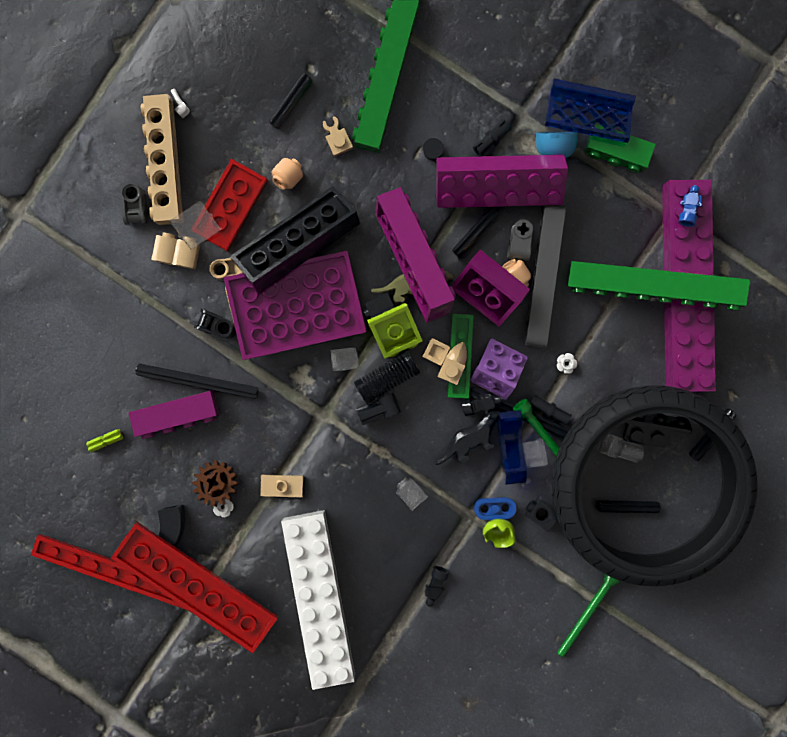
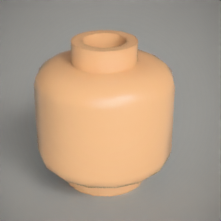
[272,158,303,190]
[502,259,532,287]

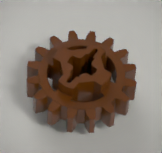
[192,460,239,507]

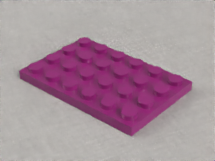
[223,251,366,360]

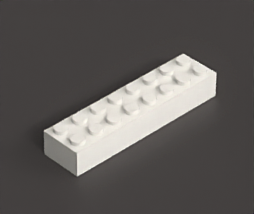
[281,510,355,690]

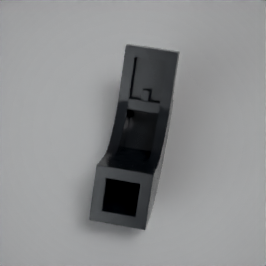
[158,504,185,547]

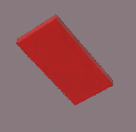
[191,158,269,252]

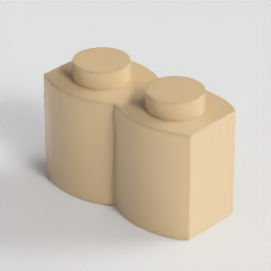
[151,233,200,270]

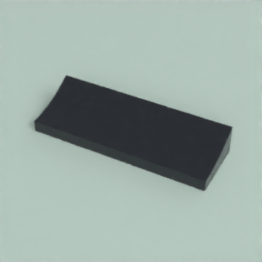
[230,187,360,294]

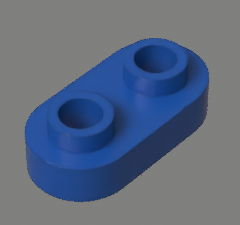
[474,497,516,520]

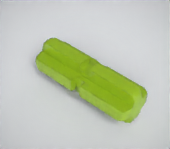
[86,429,123,452]

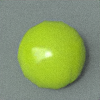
[483,519,516,548]

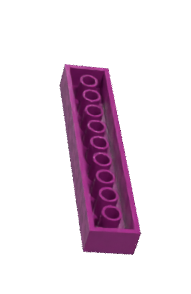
[662,180,716,392]

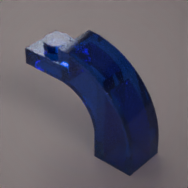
[498,410,527,485]

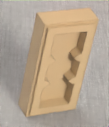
[260,474,304,497]

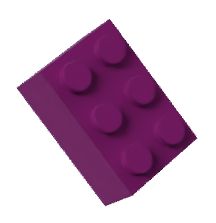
[451,250,530,327]

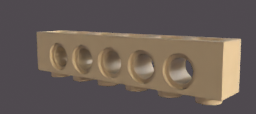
[141,94,184,225]

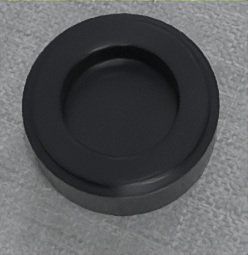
[423,138,444,161]

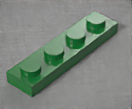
[448,314,473,398]

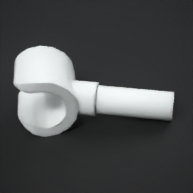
[171,89,190,118]

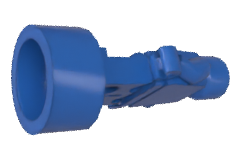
[678,185,702,227]

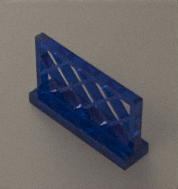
[545,78,636,143]

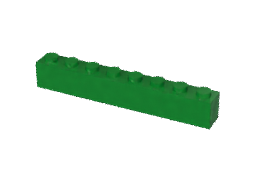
[352,0,421,154]
[568,261,750,311]

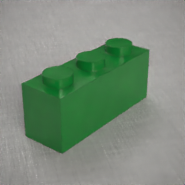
[584,124,656,173]

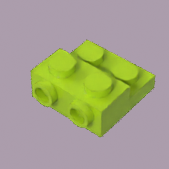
[367,303,422,359]

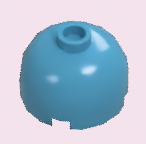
[535,132,578,158]

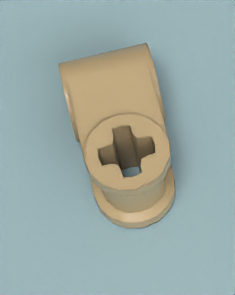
[210,258,242,281]

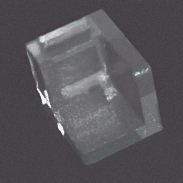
[331,347,359,371]
[522,438,548,468]

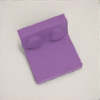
[470,339,527,400]

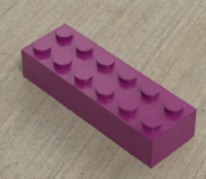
[436,155,568,208]
[375,187,456,323]

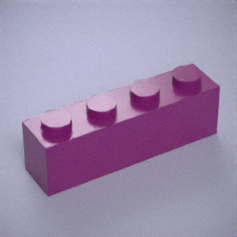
[128,391,220,439]

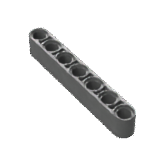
[524,205,566,349]

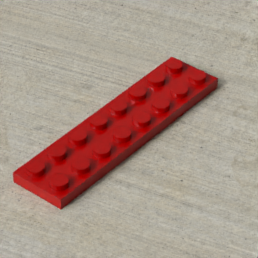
[111,522,278,653]

